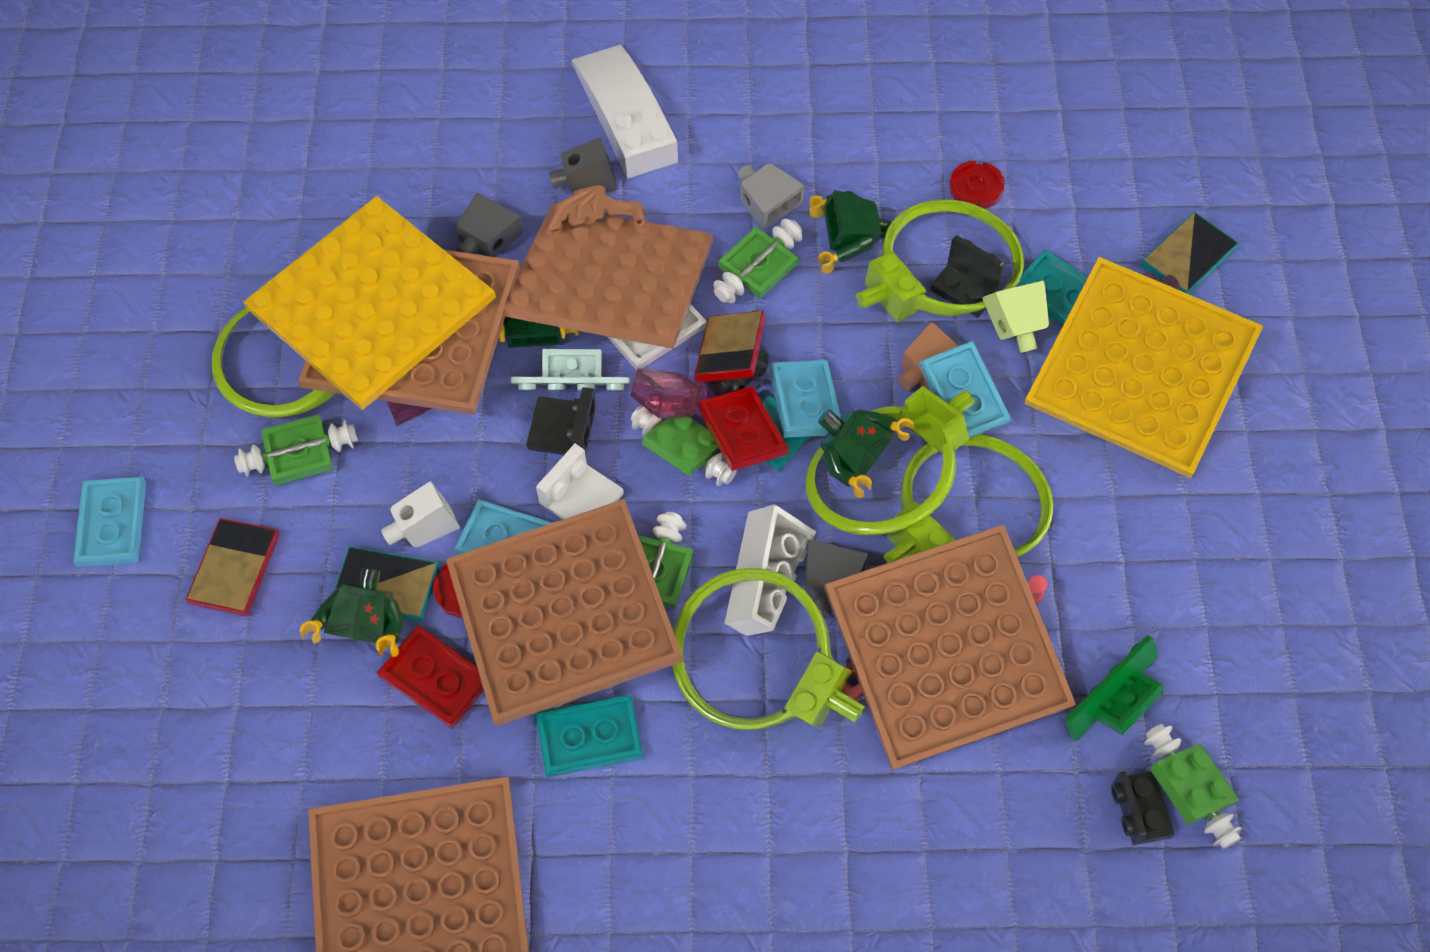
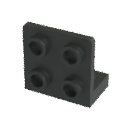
[930,235,1004,318]
[526,387,596,455]

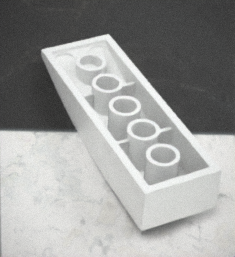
[572,45,678,179]

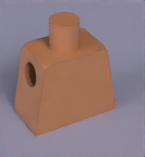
[898,322,959,391]

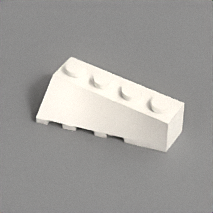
[725,504,816,636]

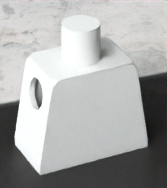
[381,481,460,547]

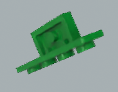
[1065,635,1164,741]

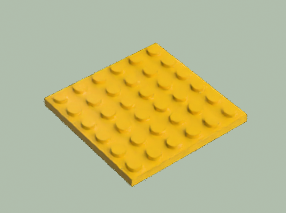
[243,196,496,411]
[1024,257,1263,478]

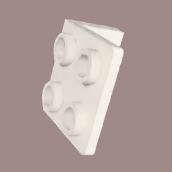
[536,444,624,519]

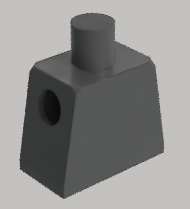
[549,137,618,193]
[456,193,523,257]
[805,540,868,618]

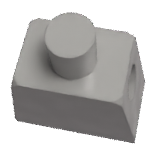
[738,164,804,230]

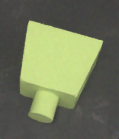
[982,281,1049,353]

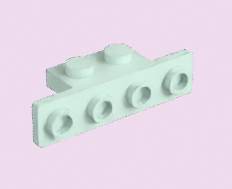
[511,349,631,391]

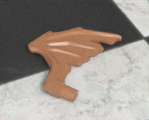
[547,185,646,232]

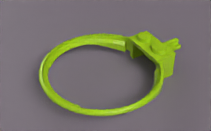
[855,199,1024,323]
[211,307,336,418]
[805,386,975,535]
[883,434,1053,563]
[672,568,865,730]

